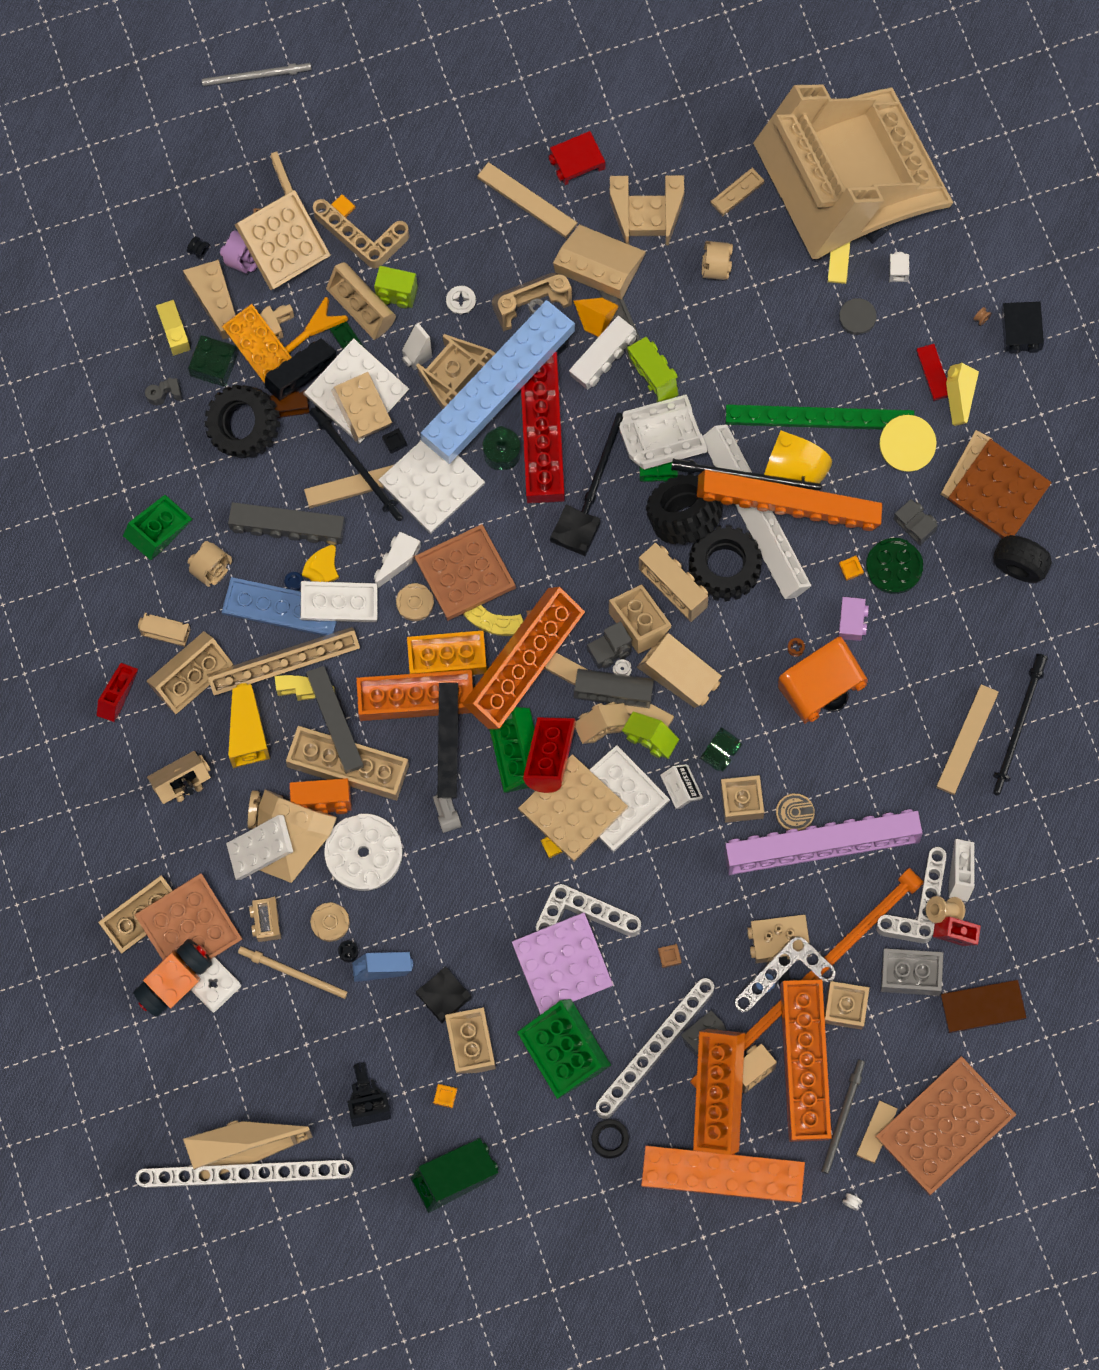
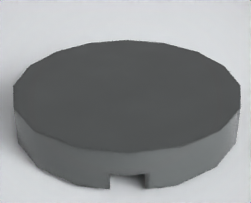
[839,298,877,335]

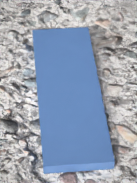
[222,577,337,636]

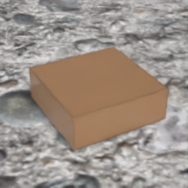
[658,944,681,968]

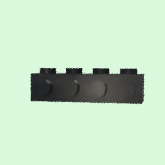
[265,338,336,401]

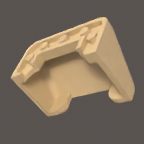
[492,273,572,332]

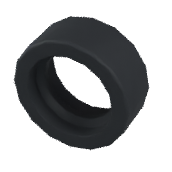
[591,1119,629,1159]

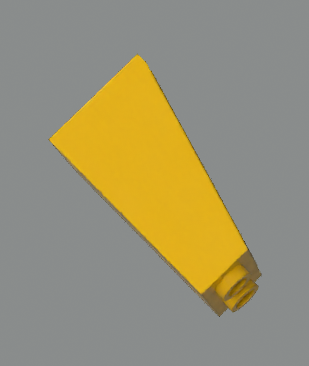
[228,683,270,768]

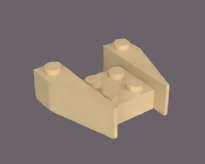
[610,175,684,245]
[416,334,496,410]

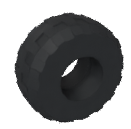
[993,535,1052,583]

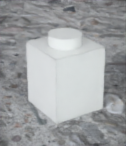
[889,252,909,282]

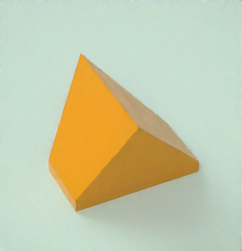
[574,298,619,337]

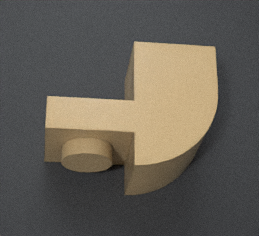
[260,304,294,340]

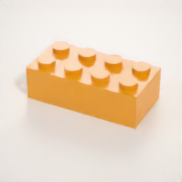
[407,631,487,675]

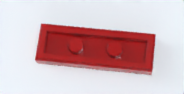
[916,344,948,401]

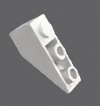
[374,532,421,588]

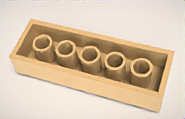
[286,726,409,801]

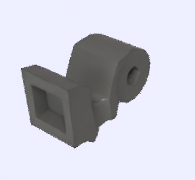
[145,377,183,405]

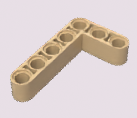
[313,199,409,269]

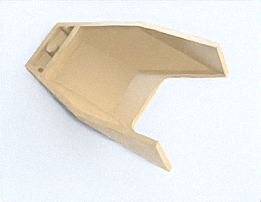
[183,1121,312,1181]

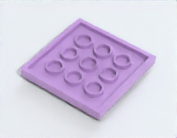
[511,912,613,1015]

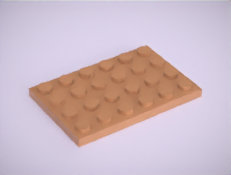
[875,1056,1016,1196]

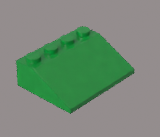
[517,999,611,1099]

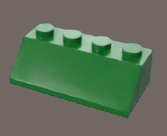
[490,707,535,793]

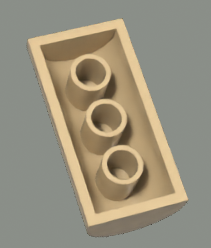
[326,262,396,340]
[98,875,172,954]

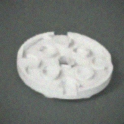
[324,814,403,891]

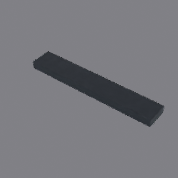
[437,683,458,799]

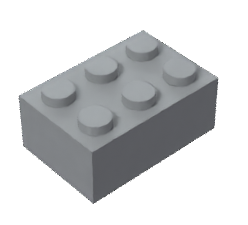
[881,949,943,996]

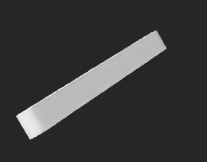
[596,978,714,1119]

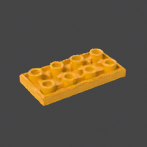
[222,304,292,384]

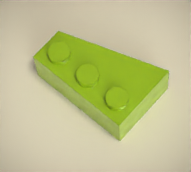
[627,337,678,402]

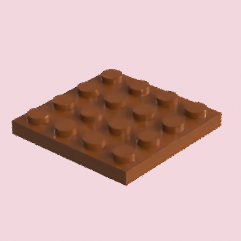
[947,439,1052,538]

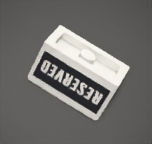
[660,764,703,809]

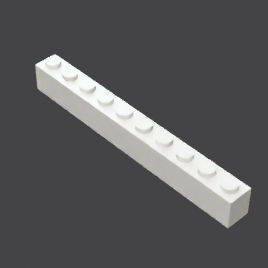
[703,425,811,599]

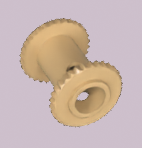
[926,896,965,923]

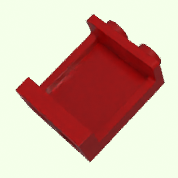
[548,131,605,185]

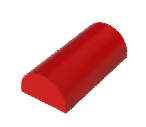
[523,717,576,793]

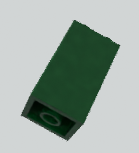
[410,1138,498,1213]

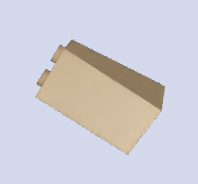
[637,633,722,708]

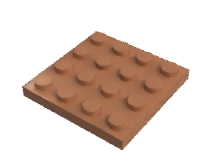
[414,524,516,621]
[134,873,242,960]

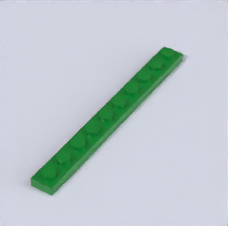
[726,405,914,430]

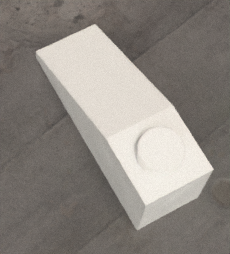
[402,323,432,370]
[949,839,974,902]

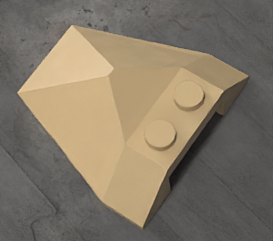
[257,789,337,883]

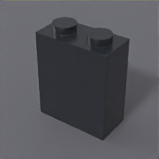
[1001,301,1044,354]

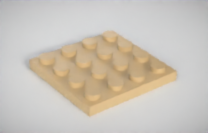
[234,190,331,290]
[518,754,628,862]

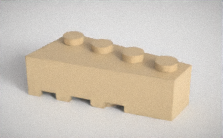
[183,260,236,339]

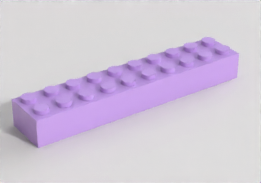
[724,809,922,875]

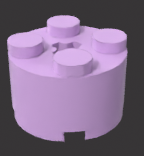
[220,230,257,273]

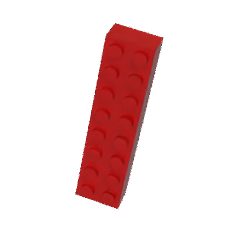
[521,352,565,503]

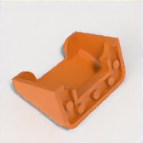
[778,637,868,724]

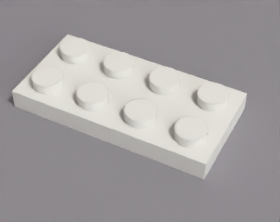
[300,581,377,622]
[226,815,293,880]

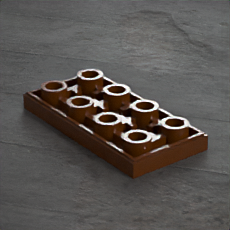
[940,980,1027,1033]

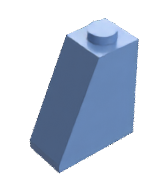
[352,952,413,982]

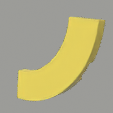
[463,605,523,636]

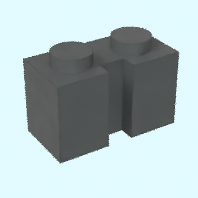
[894,499,938,545]

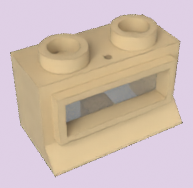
[249,896,281,942]

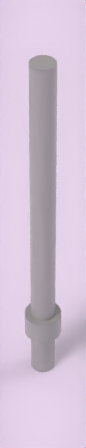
[202,63,311,86]

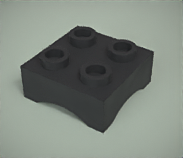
[550,504,600,556]
[416,966,472,1023]

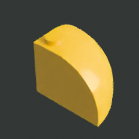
[764,430,832,483]

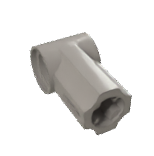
[433,795,462,833]

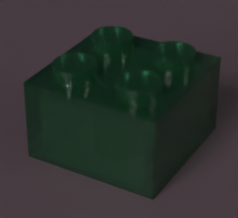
[188,335,238,387]

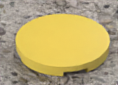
[879,415,936,472]

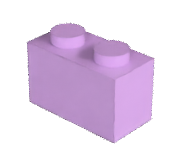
[839,597,869,641]

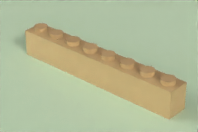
[207,627,360,696]

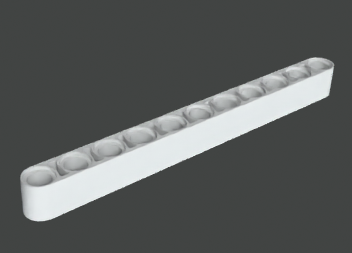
[135,1160,354,1188]

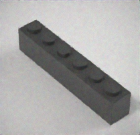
[228,502,345,545]

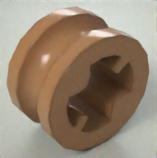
[973,307,992,326]

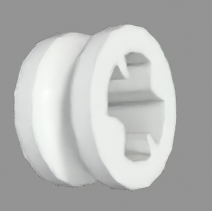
[842,1193,862,1211]

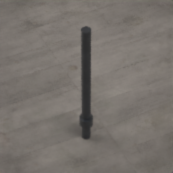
[581,413,623,514]

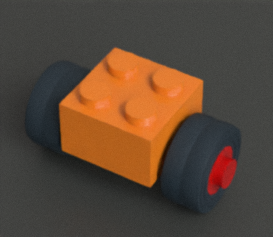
[133,939,212,1017]

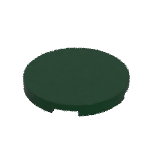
[866,538,923,594]

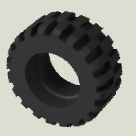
[204,385,280,458]
[646,474,722,545]
[689,525,762,601]

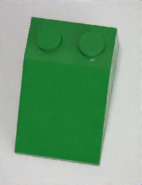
[123,495,192,560]

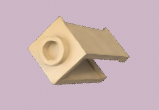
[138,612,191,647]

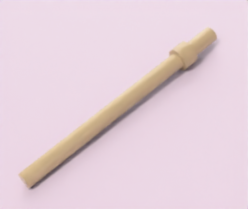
[238,946,348,999]

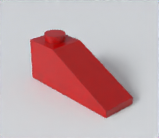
[96,663,138,722]

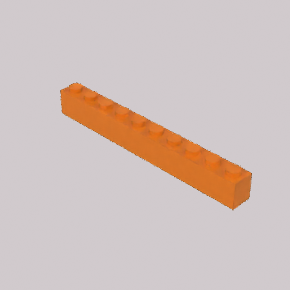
[697,470,882,531]

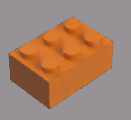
[290,778,352,814]

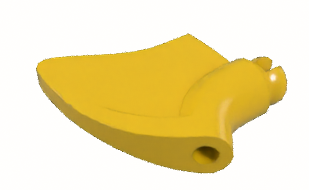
[302,545,339,582]

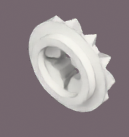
[446,286,476,315]

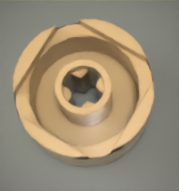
[702,241,733,280]
[187,541,232,587]

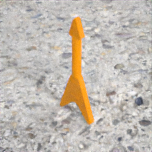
[284,297,348,353]

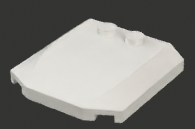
[619,395,707,469]

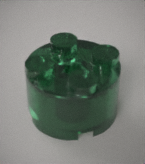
[483,426,521,470]
[699,727,742,772]

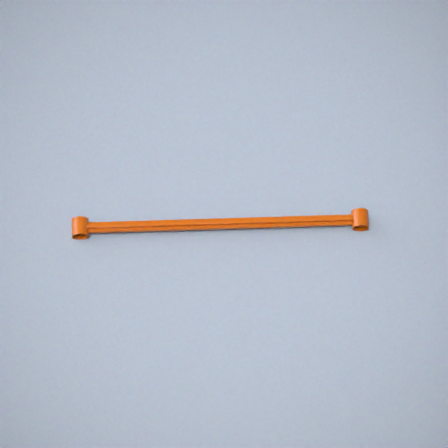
[690,868,924,1088]

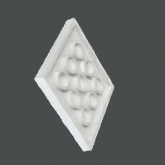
[304,339,409,444]
[378,441,485,534]
[590,745,670,853]

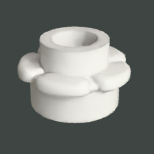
[613,659,632,676]

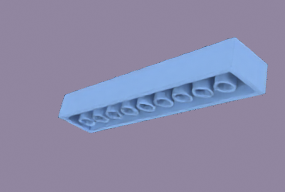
[420,300,575,464]

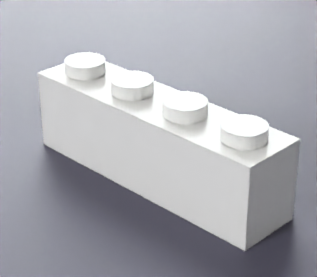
[569,316,637,390]

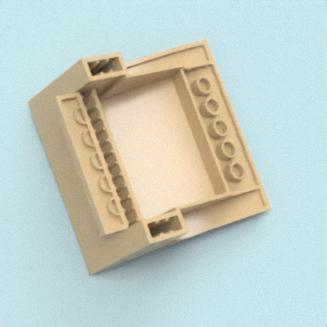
[753,85,953,259]

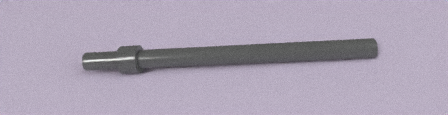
[821,1060,865,1174]

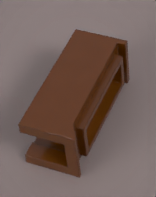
[270,390,309,418]

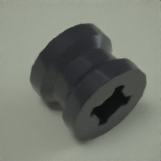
[187,236,209,259]
[338,940,358,963]

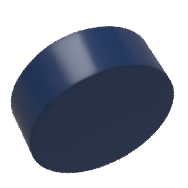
[284,572,303,591]

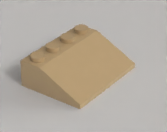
[553,225,646,300]

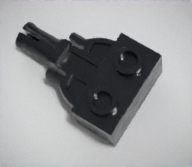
[347,1063,391,1127]

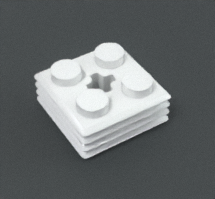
[191,957,241,1012]

